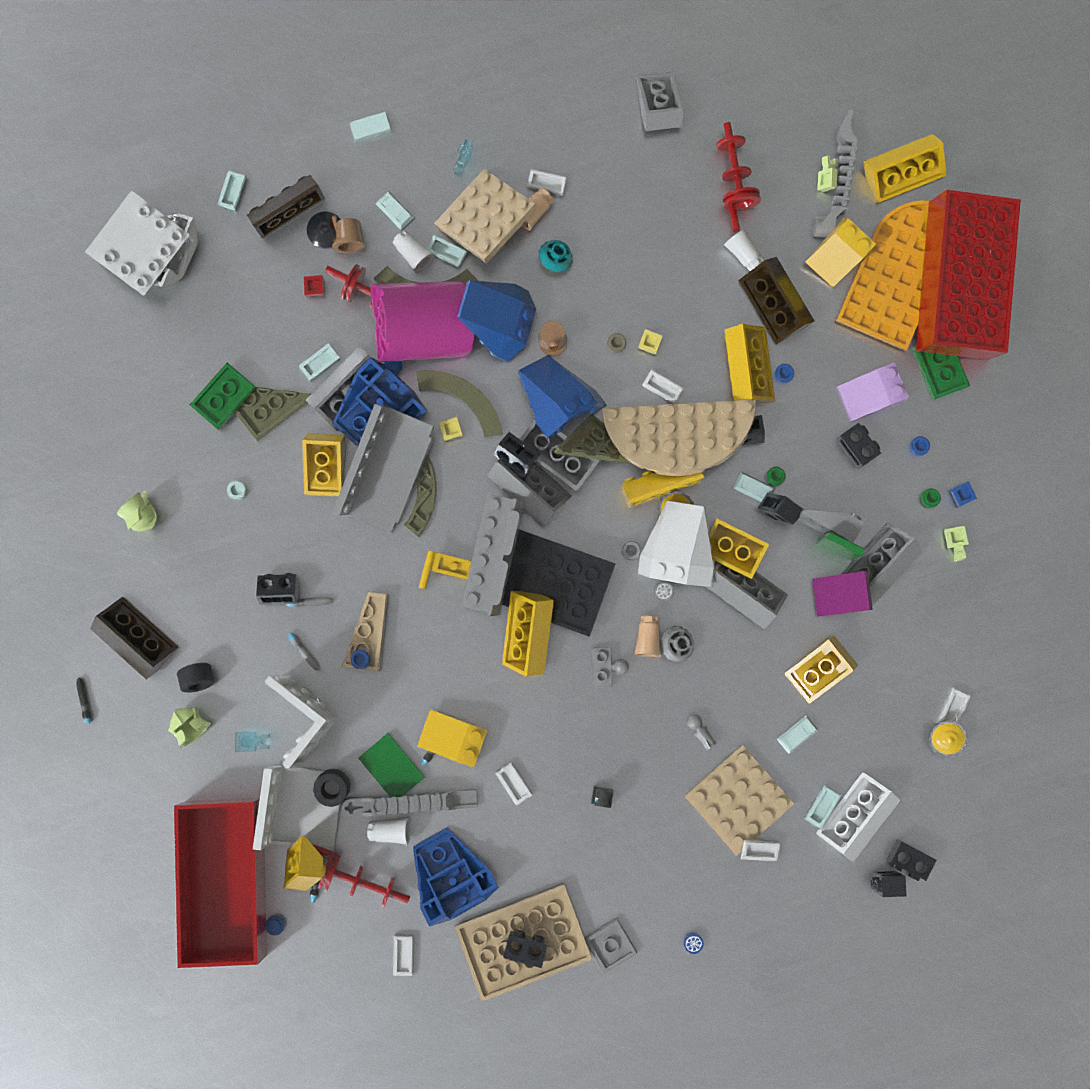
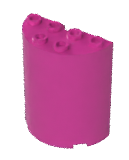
[371,281,474,362]

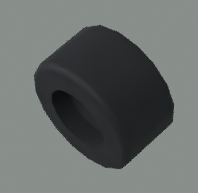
[177,663,215,693]
[313,769,351,807]

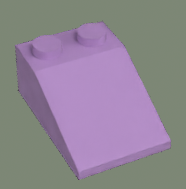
[837,362,909,422]

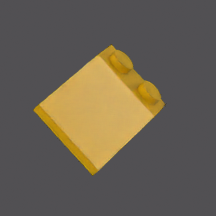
[805,218,876,287]
[302,433,346,496]
[785,635,858,704]
[417,709,487,768]

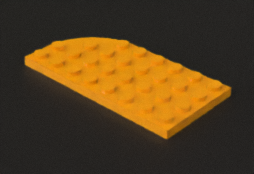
[836,200,929,351]

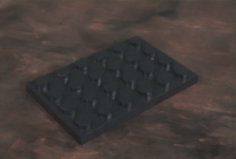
[502,529,616,637]

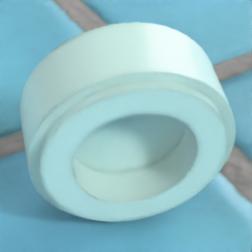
[227,480,247,500]

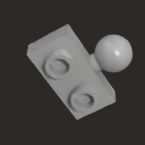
[592,647,629,687]

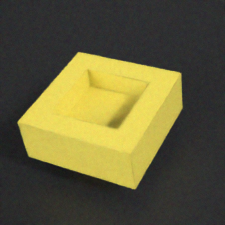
[638,329,663,355]
[439,417,463,441]

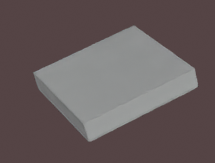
[585,918,637,974]

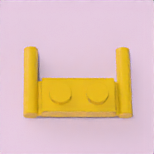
[419,550,471,589]

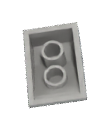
[636,71,683,131]
[799,509,865,543]

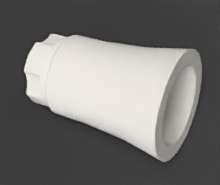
[724,228,764,272]
[393,231,434,273]
[367,817,410,845]

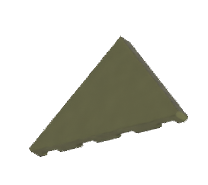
[235,387,311,441]
[554,414,632,464]

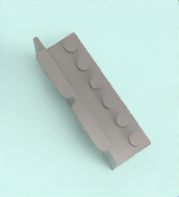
[332,404,434,533]
[461,494,525,616]

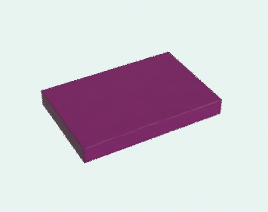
[813,571,873,617]

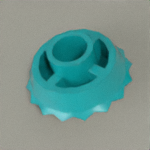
[538,240,573,273]

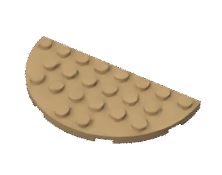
[602,400,756,476]

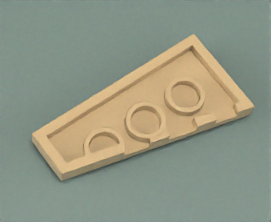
[341,592,388,671]

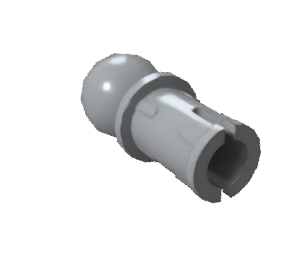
[687,715,716,750]

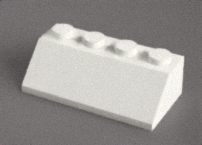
[816,772,900,862]

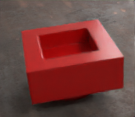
[304,275,324,297]

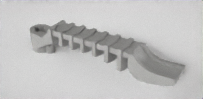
[813,110,858,238]
[341,790,478,817]

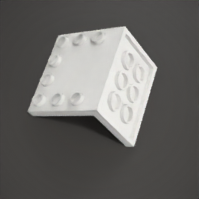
[85,190,190,296]
[265,675,338,769]
[253,764,340,851]

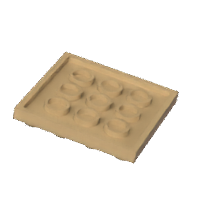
[434,169,537,264]
[684,745,794,856]

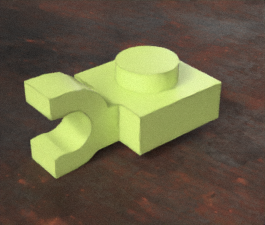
[817,156,838,192]
[944,526,969,562]

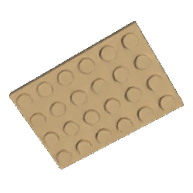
[454,884,592,1002]

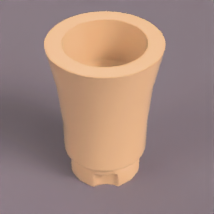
[521,189,554,231]
[634,616,661,657]

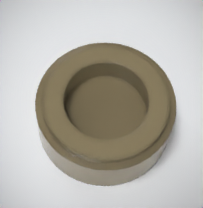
[607,333,626,353]

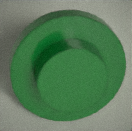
[766,467,786,486]
[921,488,941,508]

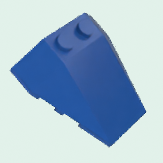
[457,280,536,362]
[518,355,607,438]
[332,357,427,447]
[413,828,499,927]

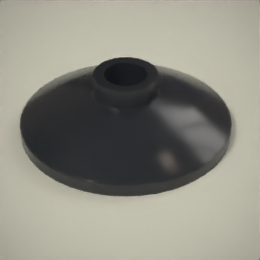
[307,211,341,249]

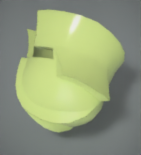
[117,490,157,531]
[168,707,211,748]

